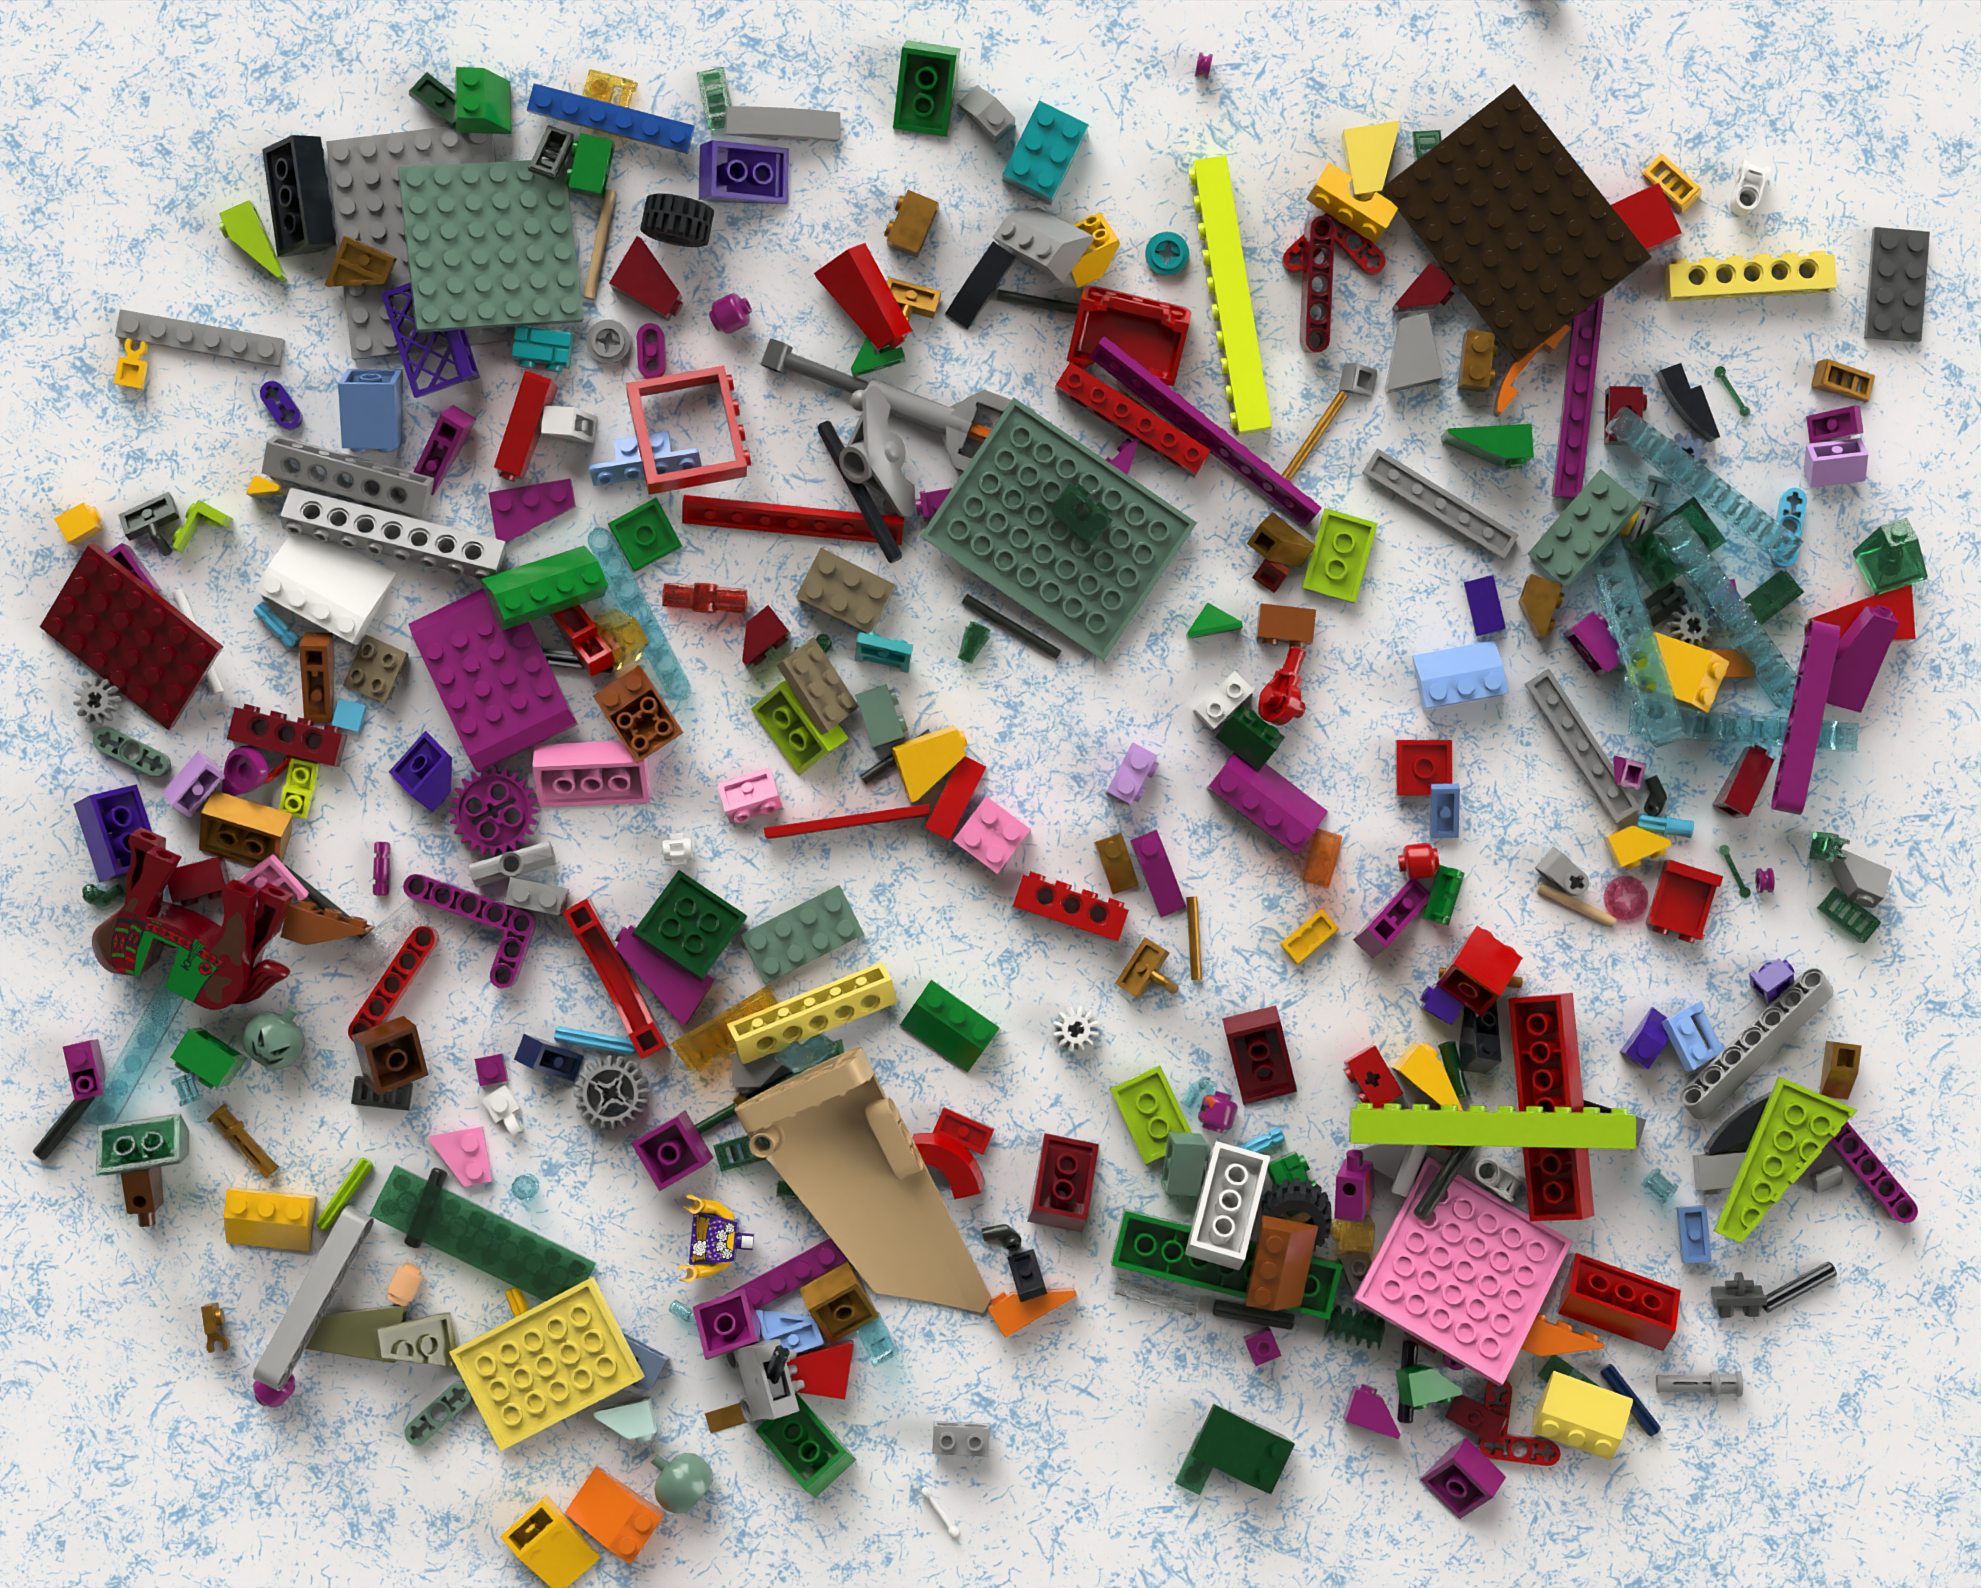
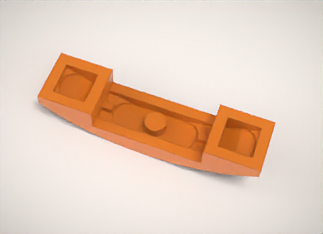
[1493,325,1571,417]

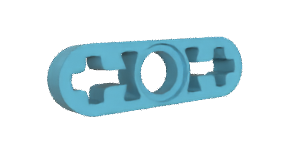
[1770,488,1807,568]

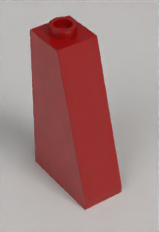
[814,243,913,349]
[494,370,558,482]
[1804,583,1916,642]

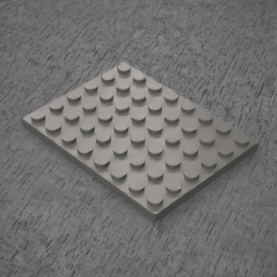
[326,126,516,360]

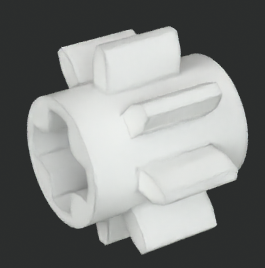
[663,832,693,866]

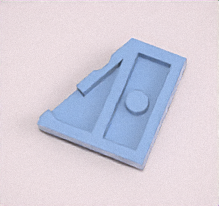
[756,1310,825,1354]

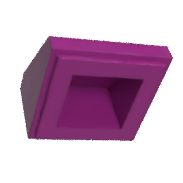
[1613,755,1646,790]

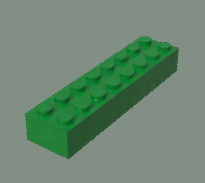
[1110,1208,1343,1320]

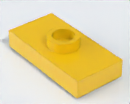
[1279,908,1339,965]

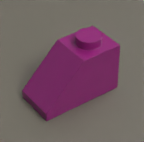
[1343,1384,1400,1439]

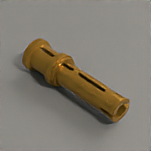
[207,1103,279,1179]

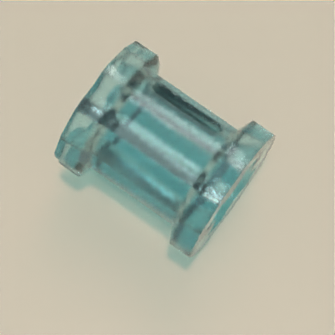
[171,1072,204,1107]
[1641,1167,1679,1204]
[511,1173,540,1200]

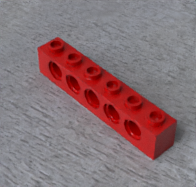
[1055,362,1211,478]

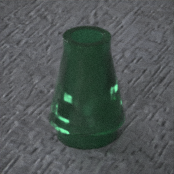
[957,621,991,664]

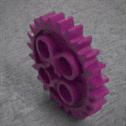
[448,766,540,856]

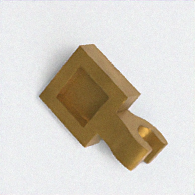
[201,1302,230,1353]

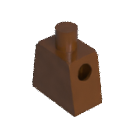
[121,1158,164,1227]

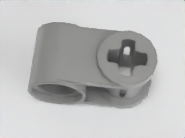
[1535,847,1589,896]

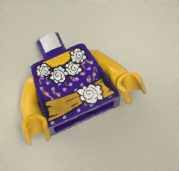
[678,1194,754,1282]

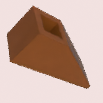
[280,900,375,945]

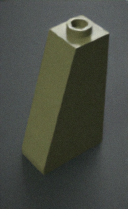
[305,1304,408,1363]

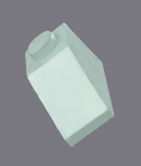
[593,1397,658,1442]

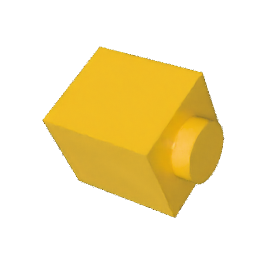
[54,502,103,546]

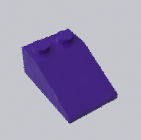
[699,140,789,204]

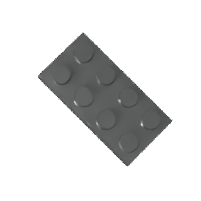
[1864,227,1930,343]

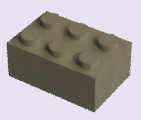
[796,548,896,634]

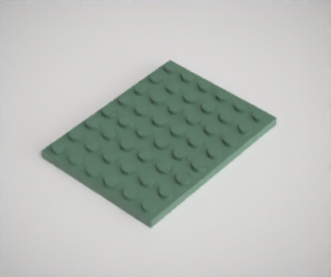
[920,397,1197,661]

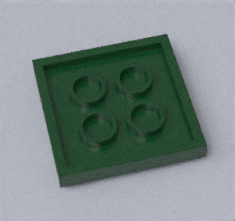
[632,870,748,982]

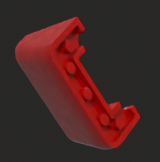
[1067,285,1191,386]

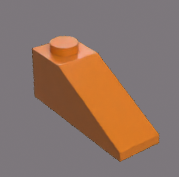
[988,1288,1077,1338]

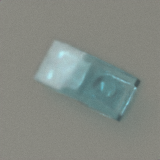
[774,1033,839,1073]

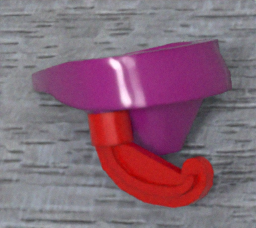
[222,745,292,796]

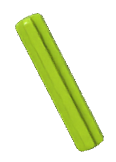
[315,1157,373,1231]

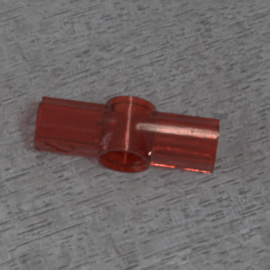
[662,583,748,613]

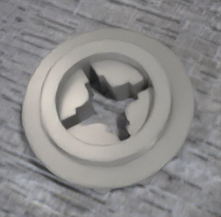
[586,320,631,364]

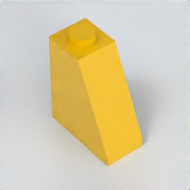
[891,725,968,803]

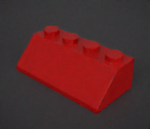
[1558,1253,1681,1351]

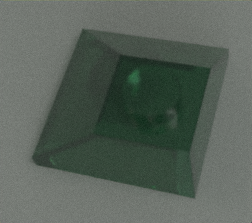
[1853,518,1928,596]

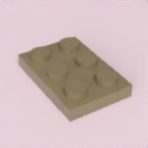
[776,638,859,735]

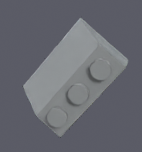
[992,207,1095,283]

